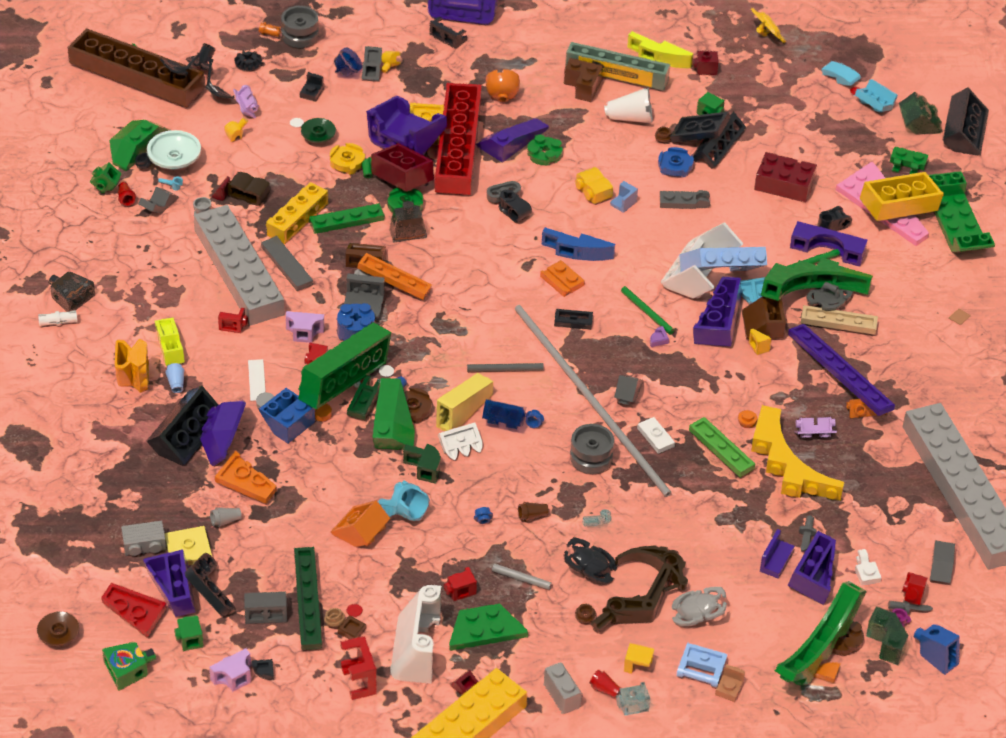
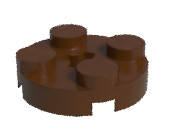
[404,388,432,424]
[832,621,864,656]

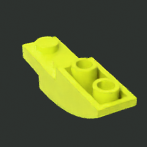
[627,31,693,68]

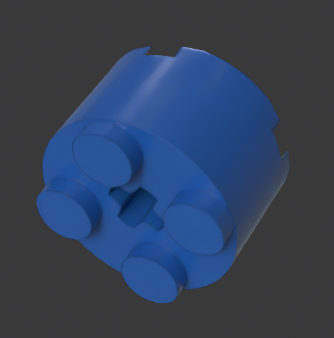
[337,303,375,341]

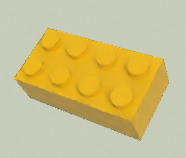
[859,172,943,221]

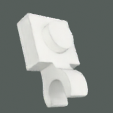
[855,549,882,586]

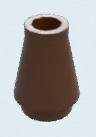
[518,502,549,522]

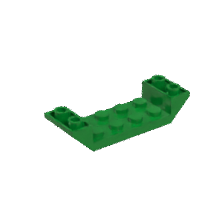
[929,171,995,252]

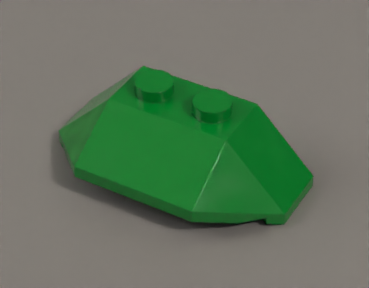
[109,119,171,171]

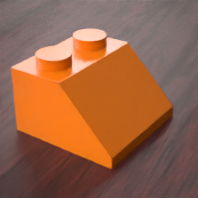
[330,500,391,547]

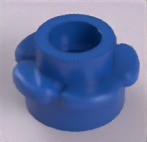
[525,409,544,428]
[473,507,493,524]

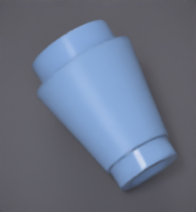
[165,363,185,393]

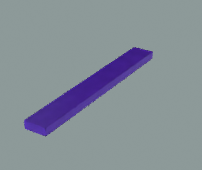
[788,324,895,416]

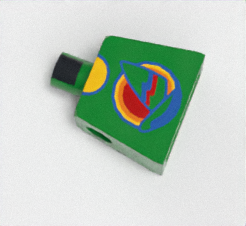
[102,642,156,691]

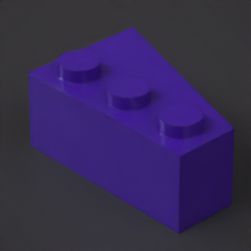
[787,531,836,605]
[143,549,196,617]

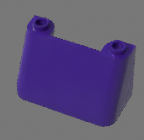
[428,0,499,24]
[366,95,447,155]

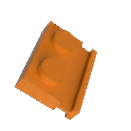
[540,260,585,297]

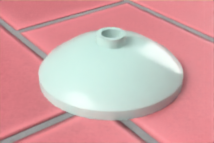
[147,130,201,169]

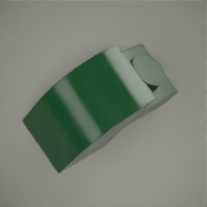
[403,444,441,484]

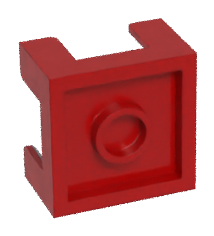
[340,636,376,700]

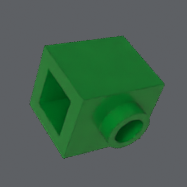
[696,92,725,115]
[174,615,204,651]

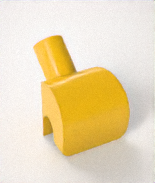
[380,51,401,74]
[224,117,248,142]

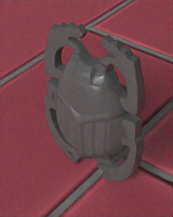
[806,282,853,310]

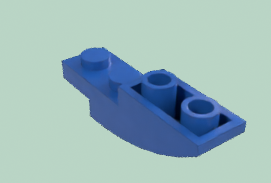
[541,227,616,261]

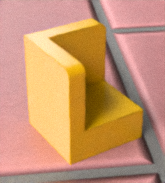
[624,643,654,674]

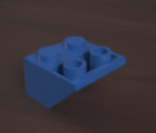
[259,388,315,444]

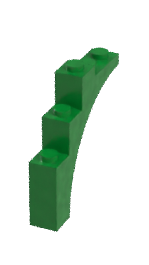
[761,258,873,301]
[774,581,867,686]

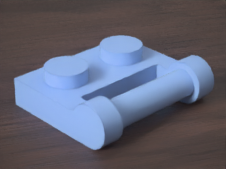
[676,643,728,688]

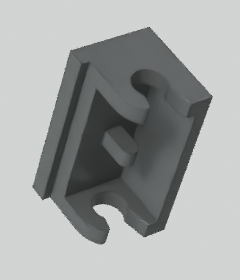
[244,591,287,624]

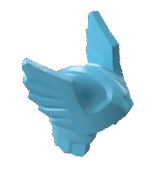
[378,480,430,521]

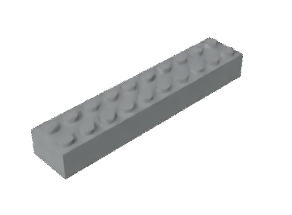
[903,403,1006,570]

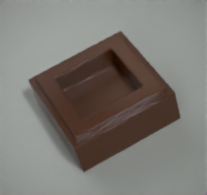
[337,615,366,639]

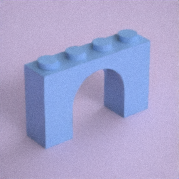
[679,247,767,272]

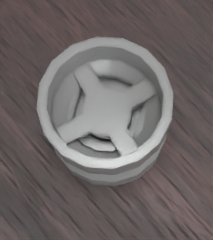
[193,197,212,214]

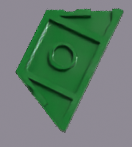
[449,603,528,651]

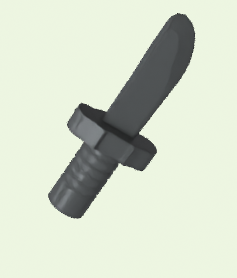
[799,515,817,551]
[888,600,933,614]

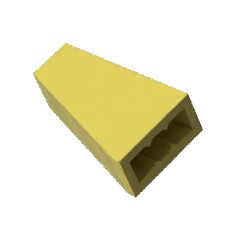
[436,373,494,431]

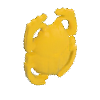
[751,7,786,43]

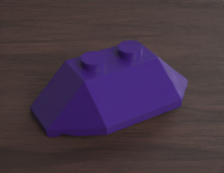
[200,399,246,466]

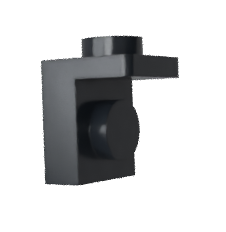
[299,72,324,102]

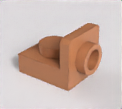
[715,664,745,702]

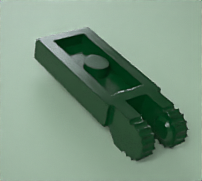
[347,376,381,420]

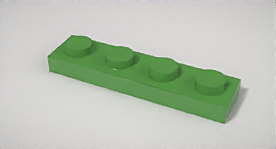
[689,417,755,477]

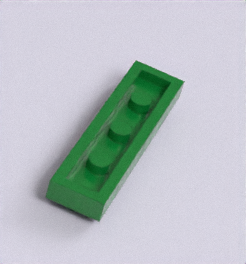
[309,203,384,234]

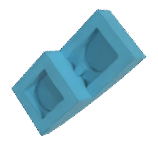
[822,61,861,86]

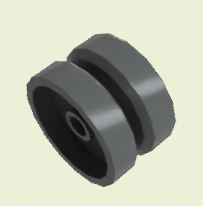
[281,6,319,48]
[570,423,614,474]

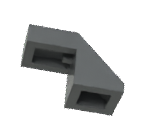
[362,46,382,81]
[138,187,179,214]
[930,540,955,583]

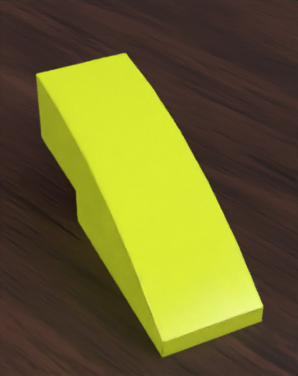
[155,317,185,366]

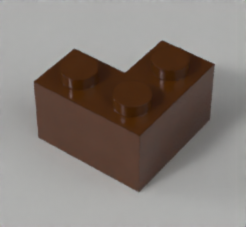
[564,58,603,102]

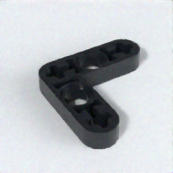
[185,553,234,616]

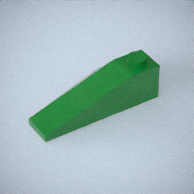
[373,378,415,450]

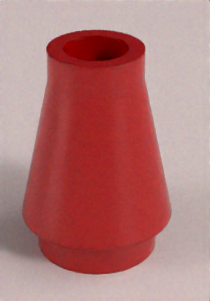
[118,182,136,206]
[589,669,622,698]

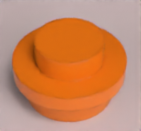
[738,410,757,428]

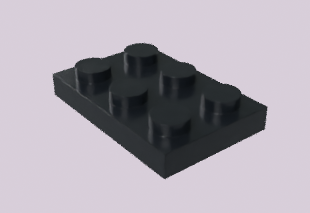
[670,112,730,143]

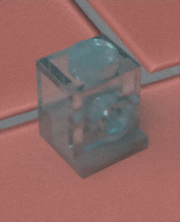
[616,682,650,716]

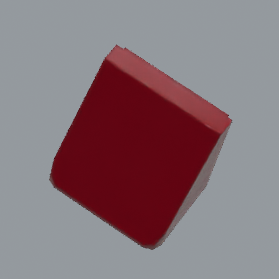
[212,176,230,201]
[450,670,479,695]

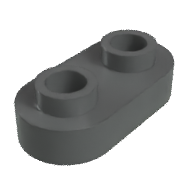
[486,181,521,203]

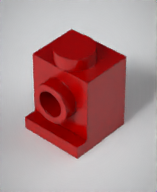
[304,342,328,365]
[444,567,477,602]
[902,572,928,605]

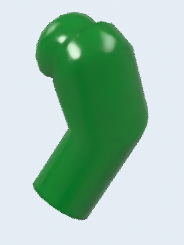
[362,156,372,178]

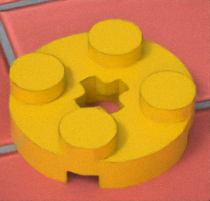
[330,143,365,174]

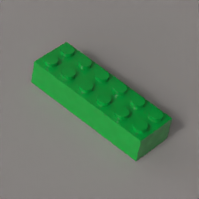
[298,322,392,410]

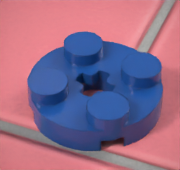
[658,147,694,177]

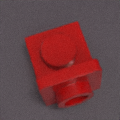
[218,308,248,334]

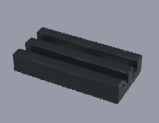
[554,309,593,330]

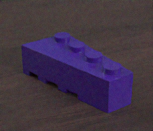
[693,277,742,346]

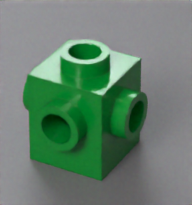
[90,162,122,194]

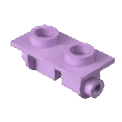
[233,85,258,118]
[794,417,837,437]

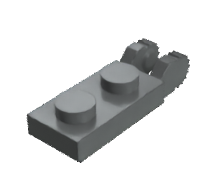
[659,190,711,209]

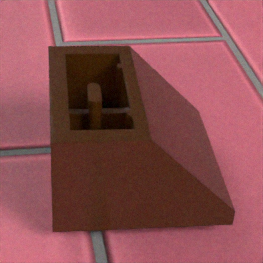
[742,296,786,339]

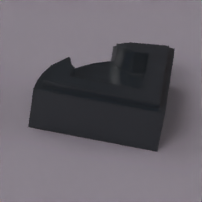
[251,659,274,680]

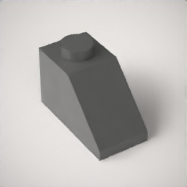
[614,375,643,405]

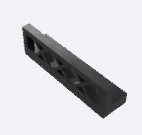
[692,111,746,169]

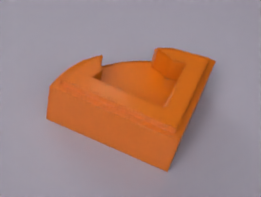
[814,662,840,684]

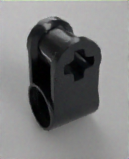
[498,190,532,223]
[817,206,852,231]

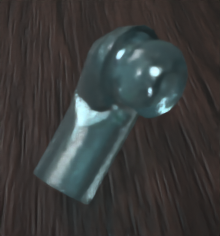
[583,509,612,526]

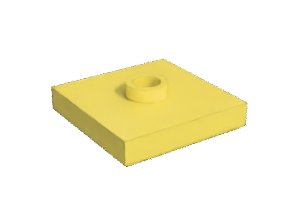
[164,526,212,565]

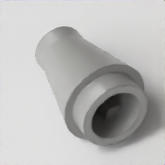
[210,507,241,527]

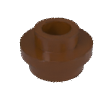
[655,127,672,143]
[575,603,596,623]

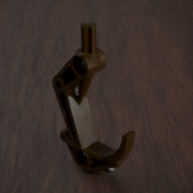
[591,545,688,632]

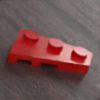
[101,583,167,638]

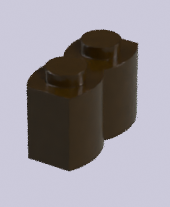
[228,172,270,206]

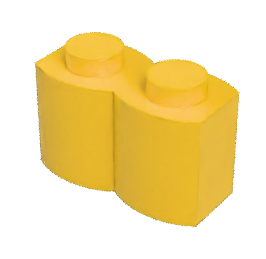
[575,167,613,204]

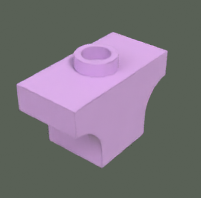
[285,311,325,343]
[209,648,251,692]

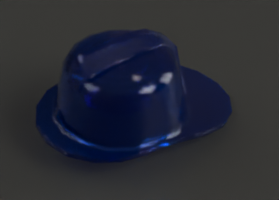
[333,47,363,77]

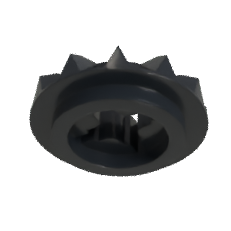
[234,50,262,71]

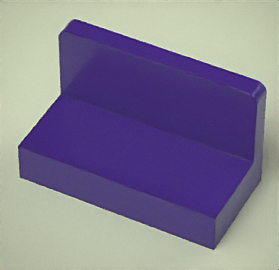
[760,529,795,579]

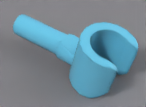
[158,177,183,191]

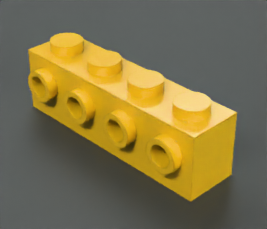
[266,182,328,245]

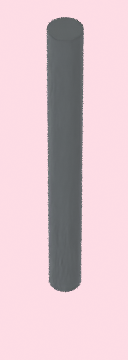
[467,363,544,372]

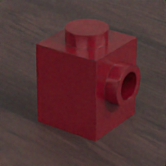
[693,50,719,75]

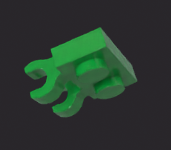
[890,146,929,174]

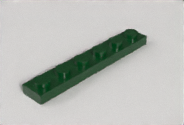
[294,547,322,650]

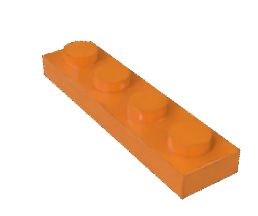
[357,253,432,300]

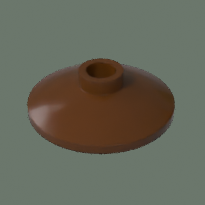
[37,612,79,646]

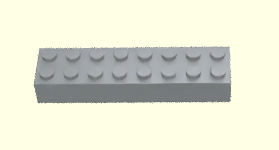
[193,204,285,326]

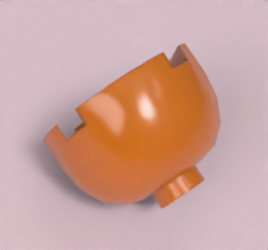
[486,69,520,102]

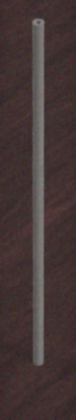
[515,305,672,497]

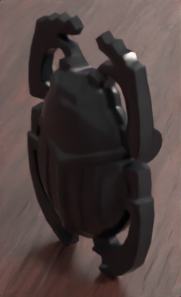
[564,537,617,585]

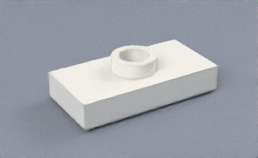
[637,417,675,454]

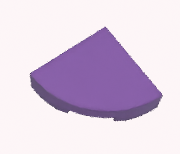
[650,326,669,347]

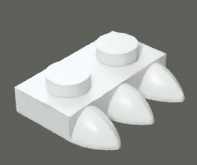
[438,422,482,460]

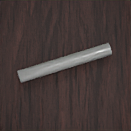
[492,563,552,590]

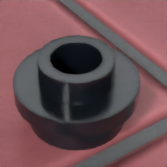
[135,153,152,169]

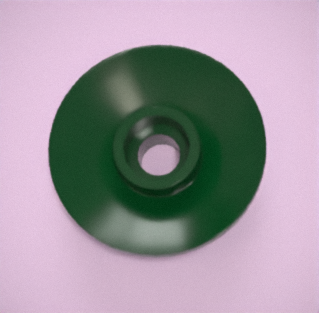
[301,118,336,143]

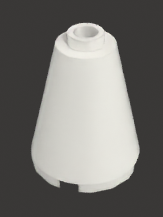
[604,88,653,123]

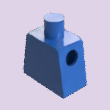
[913,624,960,675]

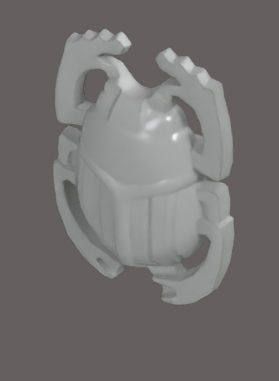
[671,587,727,626]

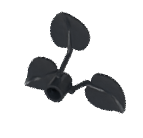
[160,43,235,98]

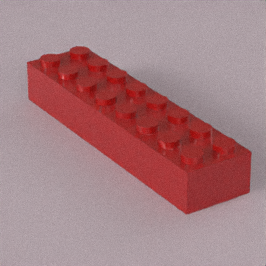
[435,82,482,195]

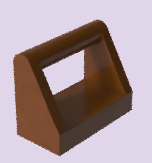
[345,243,386,268]

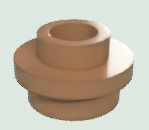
[324,608,345,627]

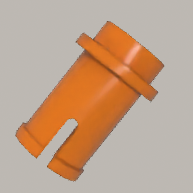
[259,22,281,38]

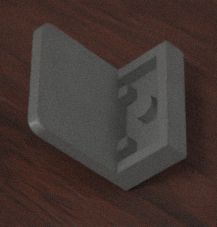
[344,274,385,319]

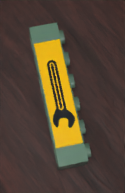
[565,42,670,91]

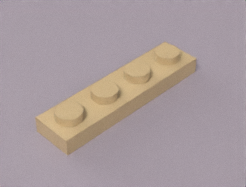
[801,305,878,335]

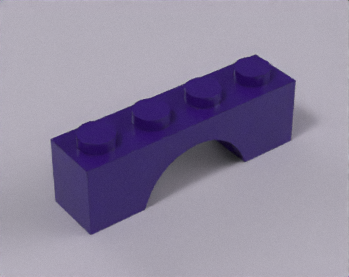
[790,221,868,267]

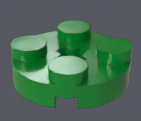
[527,135,563,166]
[387,187,423,219]

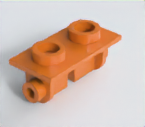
[846,396,888,418]

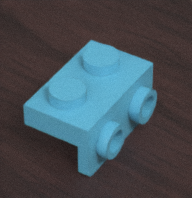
[855,79,898,113]

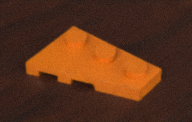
[215,451,277,504]

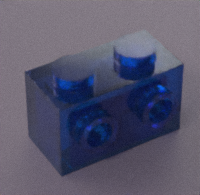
[482,399,527,429]

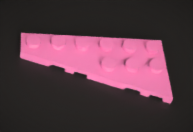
[836,161,929,246]

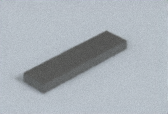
[261,236,313,291]

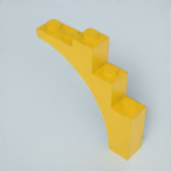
[751,405,844,501]

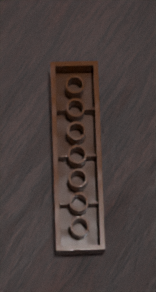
[67,28,205,108]

